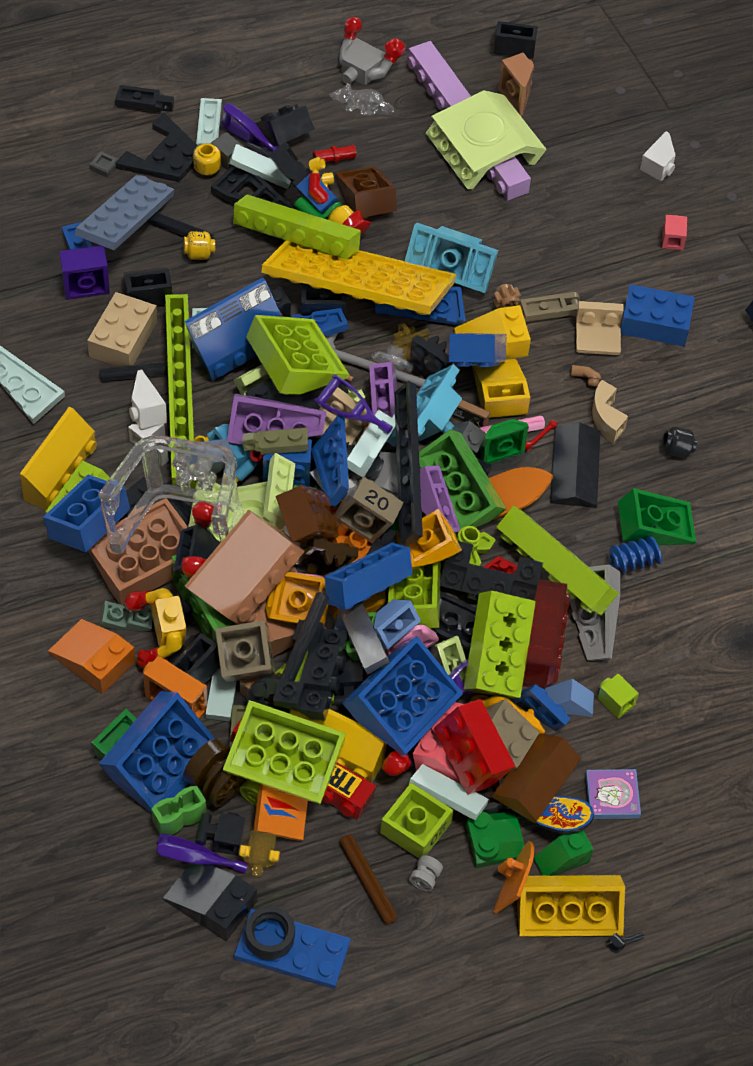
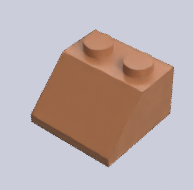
[498,53,534,116]

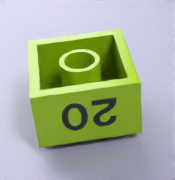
[380,783,453,858]

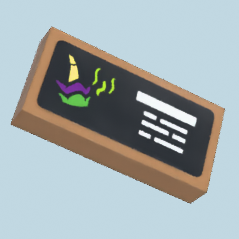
[451,400,490,428]

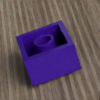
[59,246,110,300]

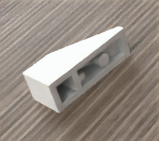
[129,370,167,429]

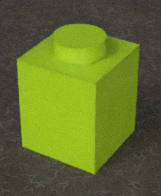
[598,674,639,719]

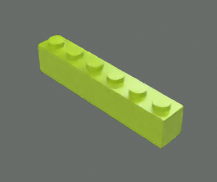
[233,195,361,260]
[497,505,619,615]

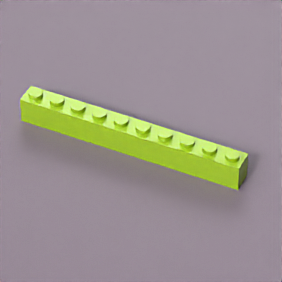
[165,294,196,494]

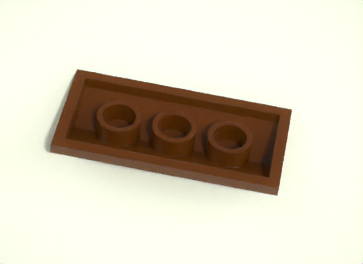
[492,733,581,824]

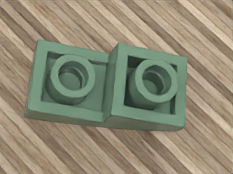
[100,601,153,631]

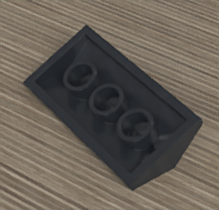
[551,422,601,508]
[430,591,500,651]

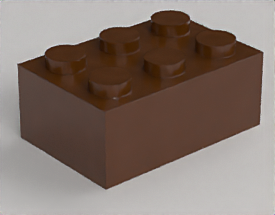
[275,485,339,545]

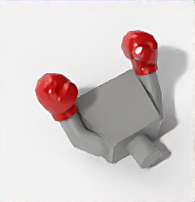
[339,17,406,85]

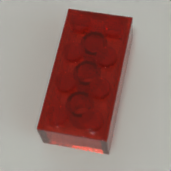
[522,579,571,690]

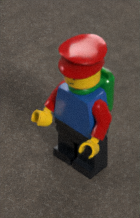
[269,141,371,237]

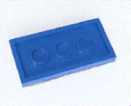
[234,909,351,989]

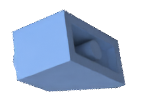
[374,600,421,649]

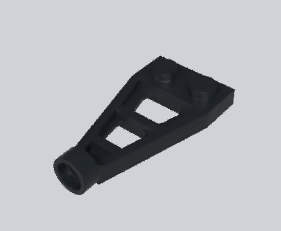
[211,165,297,210]

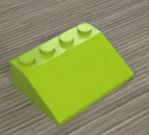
[246,315,349,395]
[223,700,346,804]

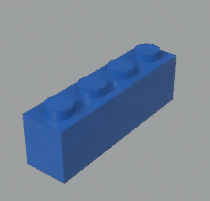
[325,543,412,610]

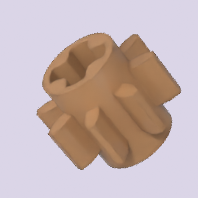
[493,284,521,308]

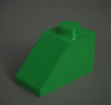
[533,830,594,876]

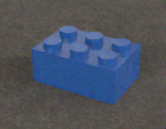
[621,284,695,347]
[449,333,506,367]
[43,474,130,552]

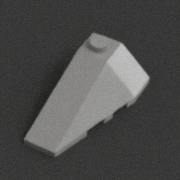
[565,565,620,661]

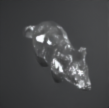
[329,84,394,115]

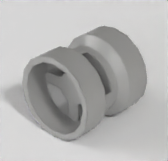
[409,855,443,891]

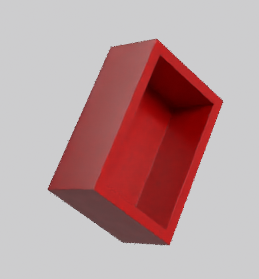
[434,699,516,795]

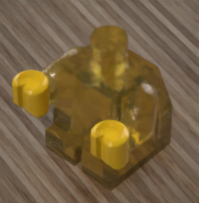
[239,830,280,877]

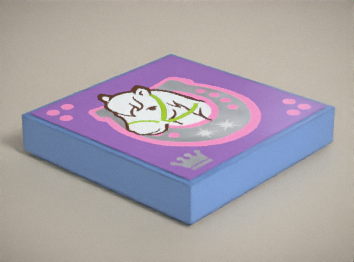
[586,769,641,819]

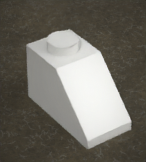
[640,132,675,181]

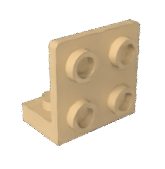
[576,301,623,355]
[315,387,369,445]

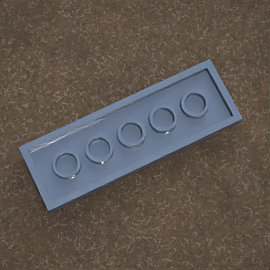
[75,175,174,250]

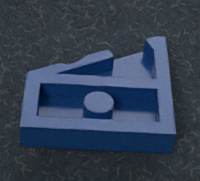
[510,684,571,730]

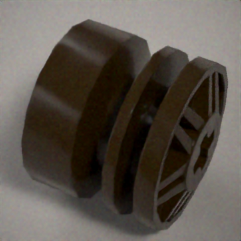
[183,738,246,807]

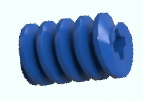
[609,536,662,573]

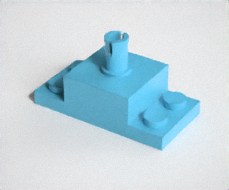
[405,223,499,293]
[387,364,462,447]

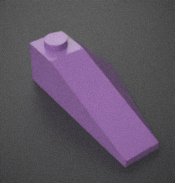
[227,394,327,445]

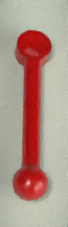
[525,420,557,452]

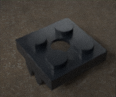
[409,334,452,379]

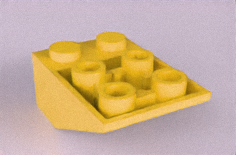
[472,359,530,418]

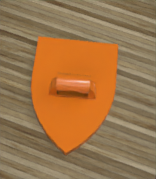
[489,467,553,520]
[493,840,534,914]

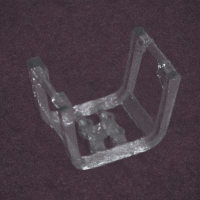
[99,436,244,554]

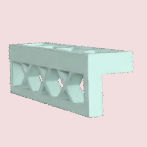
[347,410,395,477]

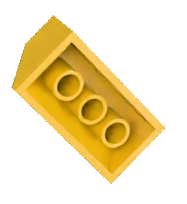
[20,407,97,510]
[290,709,387,783]
[517,875,625,936]

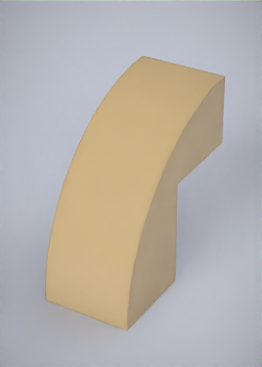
[592,380,628,444]

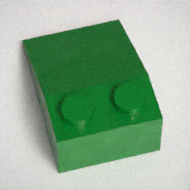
[617,488,696,546]

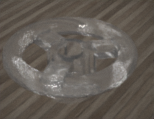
[371,345,413,373]

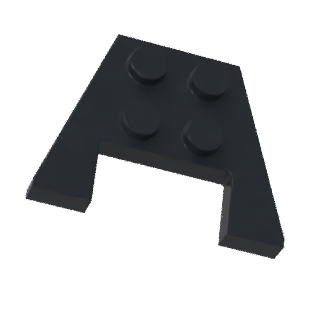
[115,113,198,182]

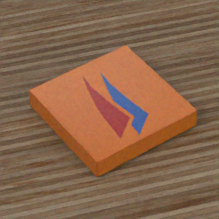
[253,784,308,841]

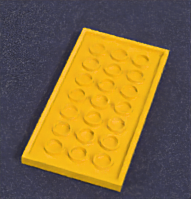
[261,240,456,315]

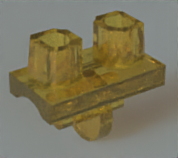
[388,323,430,363]

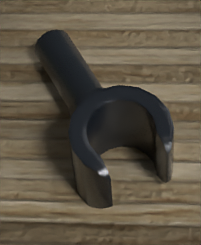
[607,932,644,953]

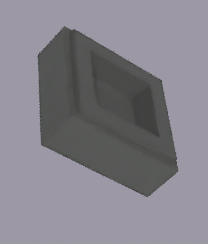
[89,151,118,178]

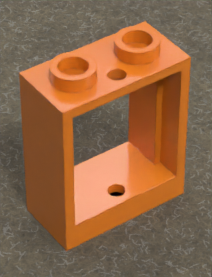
[143,655,207,719]

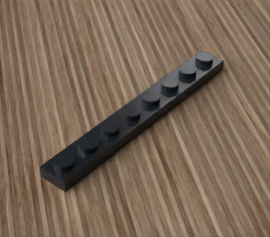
[394,381,423,547]

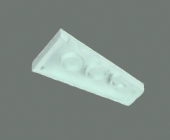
[0,346,65,424]

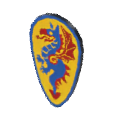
[510,796,594,834]

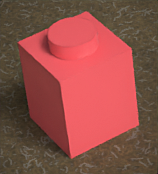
[662,215,687,250]

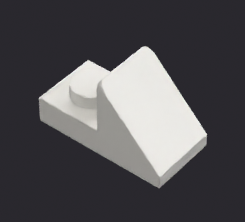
[128,424,169,466]

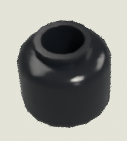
[661,427,697,458]

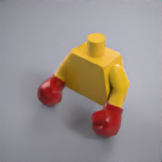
[124,588,186,669]

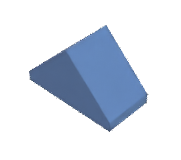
[545,679,594,717]

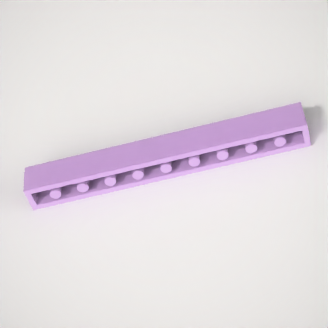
[407,41,531,201]

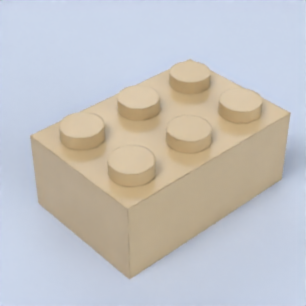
[87,292,157,367]

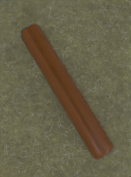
[340,834,397,925]

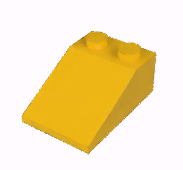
[454,305,531,359]

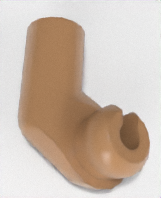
[571,365,601,387]

